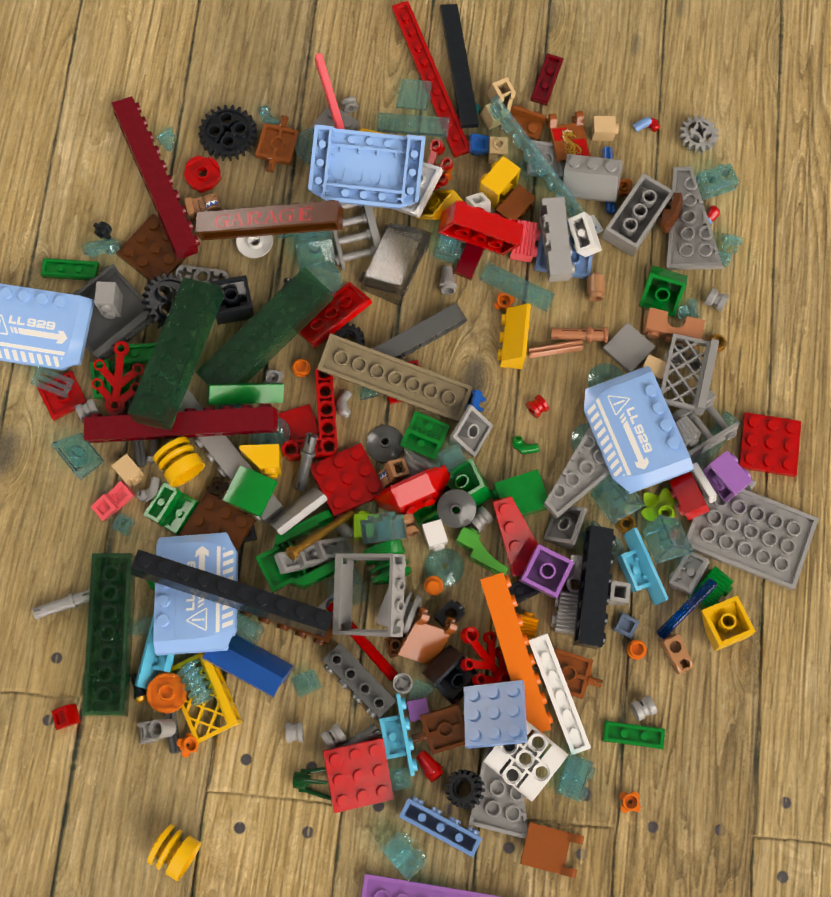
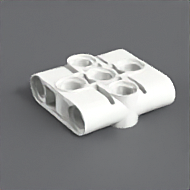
[483,720,569,802]

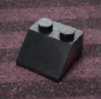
[209,275,255,325]
[422,645,480,705]

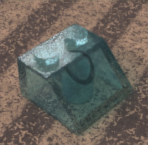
[293,231,336,271]

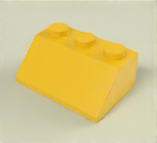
[497,303,531,369]

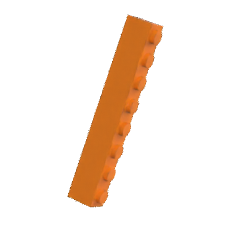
[480,572,553,736]

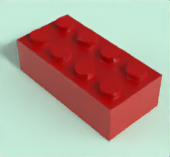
[438,201,524,256]

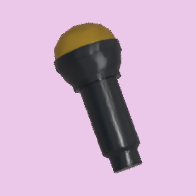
[131,673,147,704]

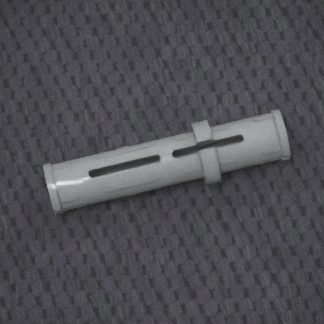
[32,589,94,620]

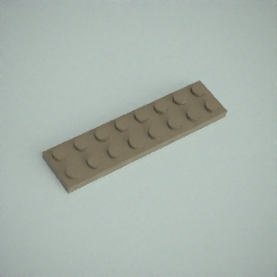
[317,333,473,423]

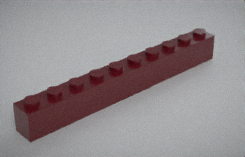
[112,96,200,260]
[84,404,278,443]

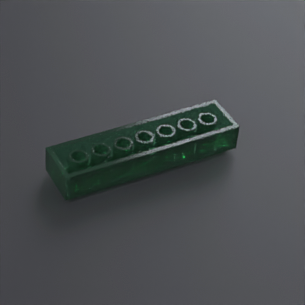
[196,267,334,384]
[128,277,224,431]
[82,553,135,717]

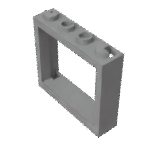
[332,553,406,637]

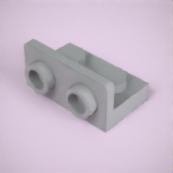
[669,550,710,595]

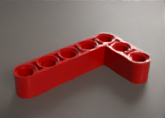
[281,367,338,462]

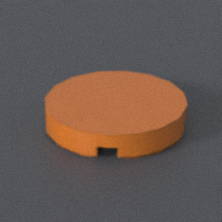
[146,672,188,714]

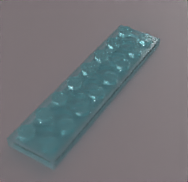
[490,95,586,218]

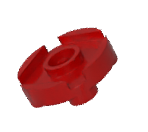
[184,156,221,193]

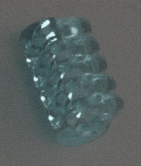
[177,659,216,706]

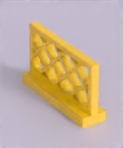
[170,652,243,744]

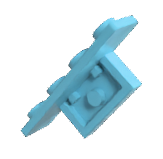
[617,528,668,606]
[135,614,175,689]
[379,693,418,776]

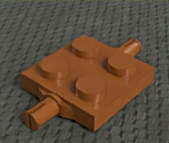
[255,115,300,173]
[535,648,603,699]

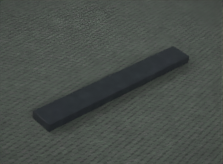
[440,4,479,128]

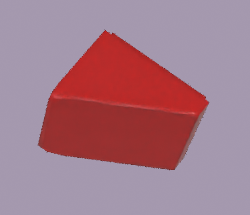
[51,704,80,731]

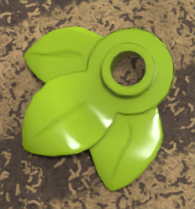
[640,488,675,524]

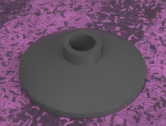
[366,425,404,463]
[437,489,476,528]

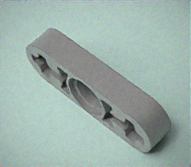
[175,265,229,288]

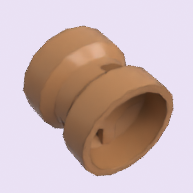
[395,514,419,539]

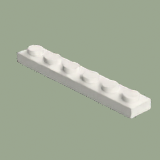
[529,633,591,755]

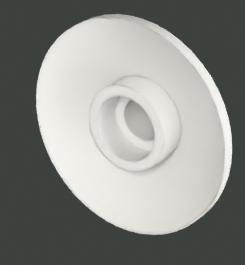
[236,235,273,258]

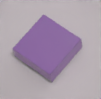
[407,698,429,722]

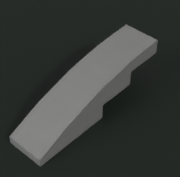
[274,537,354,574]

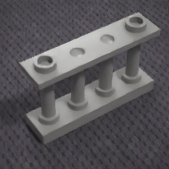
[324,201,385,271]
[672,390,739,460]

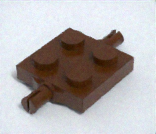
[411,703,465,755]

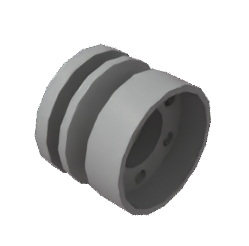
[376,588,422,635]

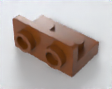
[504,105,546,141]

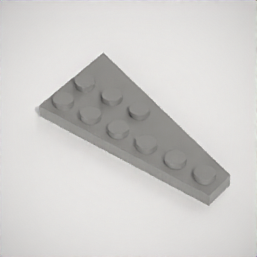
[667,166,724,270]
[543,427,610,519]
[468,744,527,839]

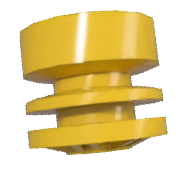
[152,437,205,487]
[147,824,201,881]

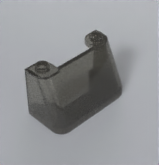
[359,222,433,307]

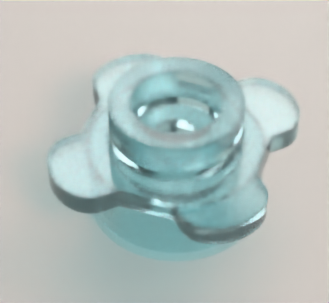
[111,513,135,536]

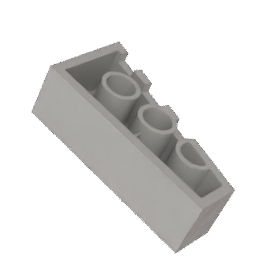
[538,196,575,282]

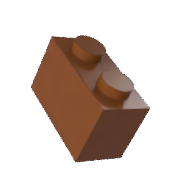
[495,184,536,220]

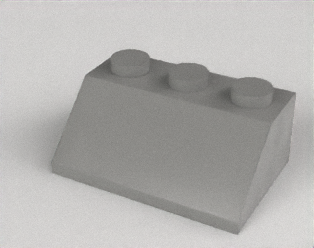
[562,154,623,203]

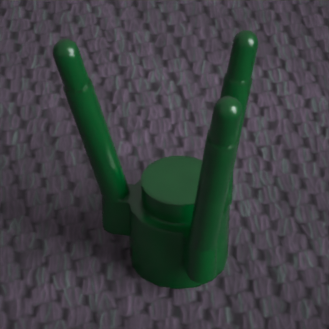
[293,767,331,801]

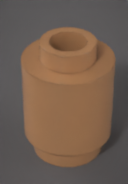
[586,272,605,301]

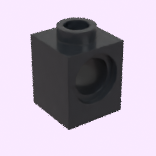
[434,599,465,628]

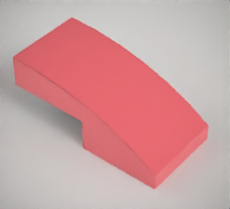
[91,481,136,521]

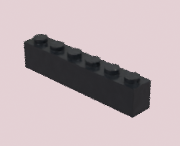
[573,525,616,649]

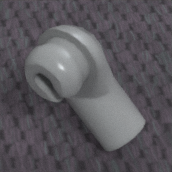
[335,390,352,418]
[137,477,160,502]
[336,514,354,538]

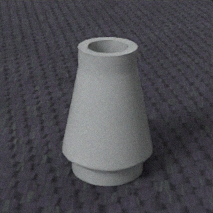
[439,266,457,295]

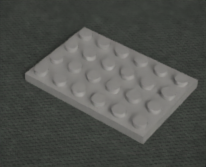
[682,489,819,591]

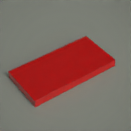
[292,282,372,349]

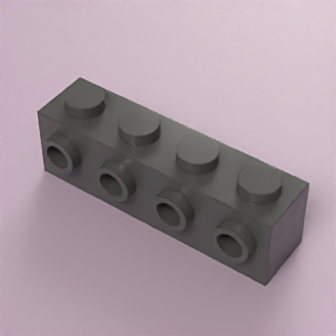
[323,643,397,719]

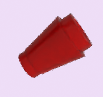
[416,750,444,783]

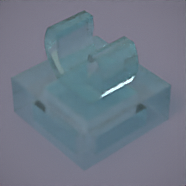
[721,233,743,253]
[677,298,699,318]
[389,766,412,791]

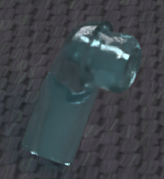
[259,105,280,125]

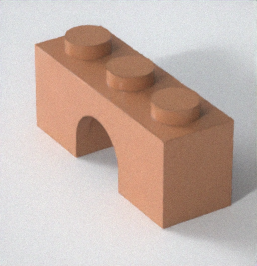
[642,307,705,347]

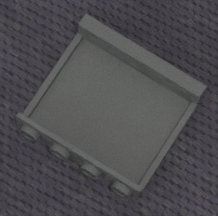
[73,264,153,360]

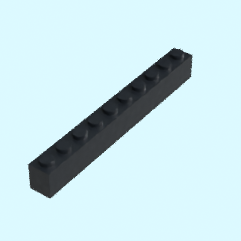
[131,549,333,637]

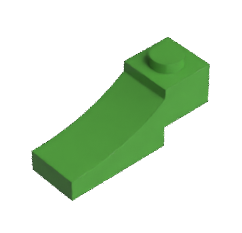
[455,527,508,576]

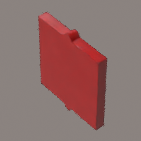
[278,404,319,441]

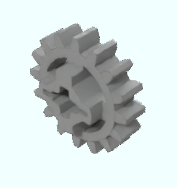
[679,115,719,154]

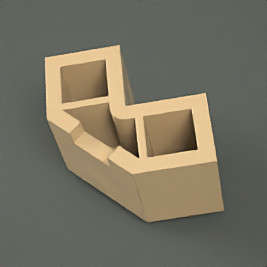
[480,77,516,130]

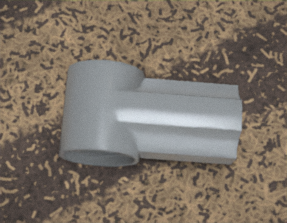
[564,555,582,594]

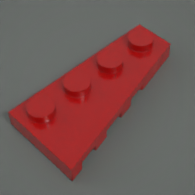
[492,496,538,577]

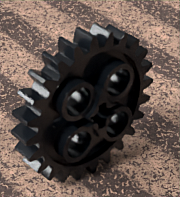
[198,105,258,161]
[141,273,202,333]

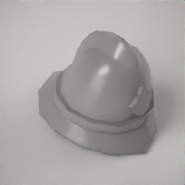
[400,448,438,480]

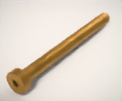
[286,510,355,560]

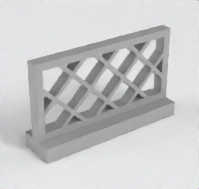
[661,333,719,416]

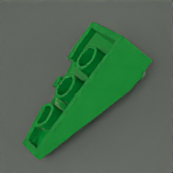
[413,458,494,526]

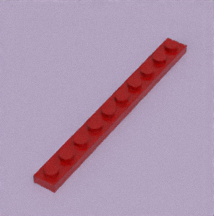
[392,1,469,158]

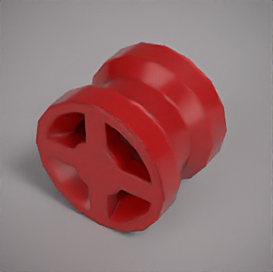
[526,395,549,419]

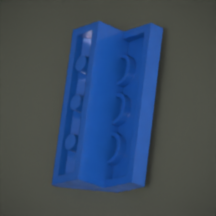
[202,634,294,698]

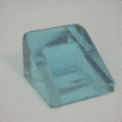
[292,669,322,698]

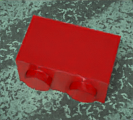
[669,472,710,521]

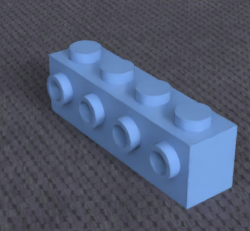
[399,796,482,857]

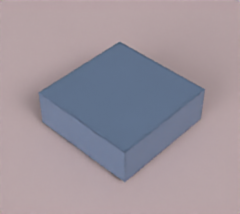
[613,612,640,639]

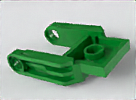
[255,510,357,593]

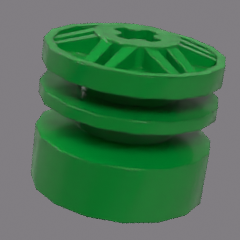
[363,539,412,585]

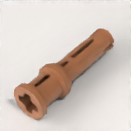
[551,326,608,343]

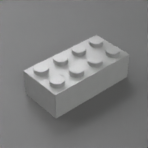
[602,173,674,257]

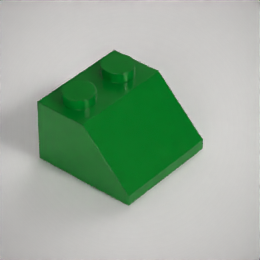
[639,265,687,317]

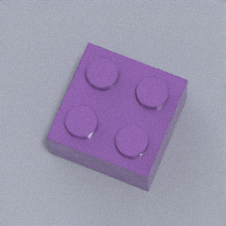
[703,451,753,503]
[519,544,574,599]

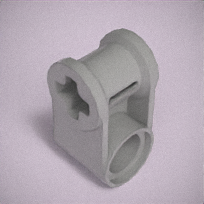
[137,719,176,744]

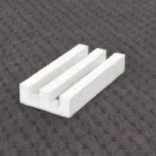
[690,462,717,503]

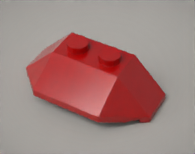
[374,465,450,515]

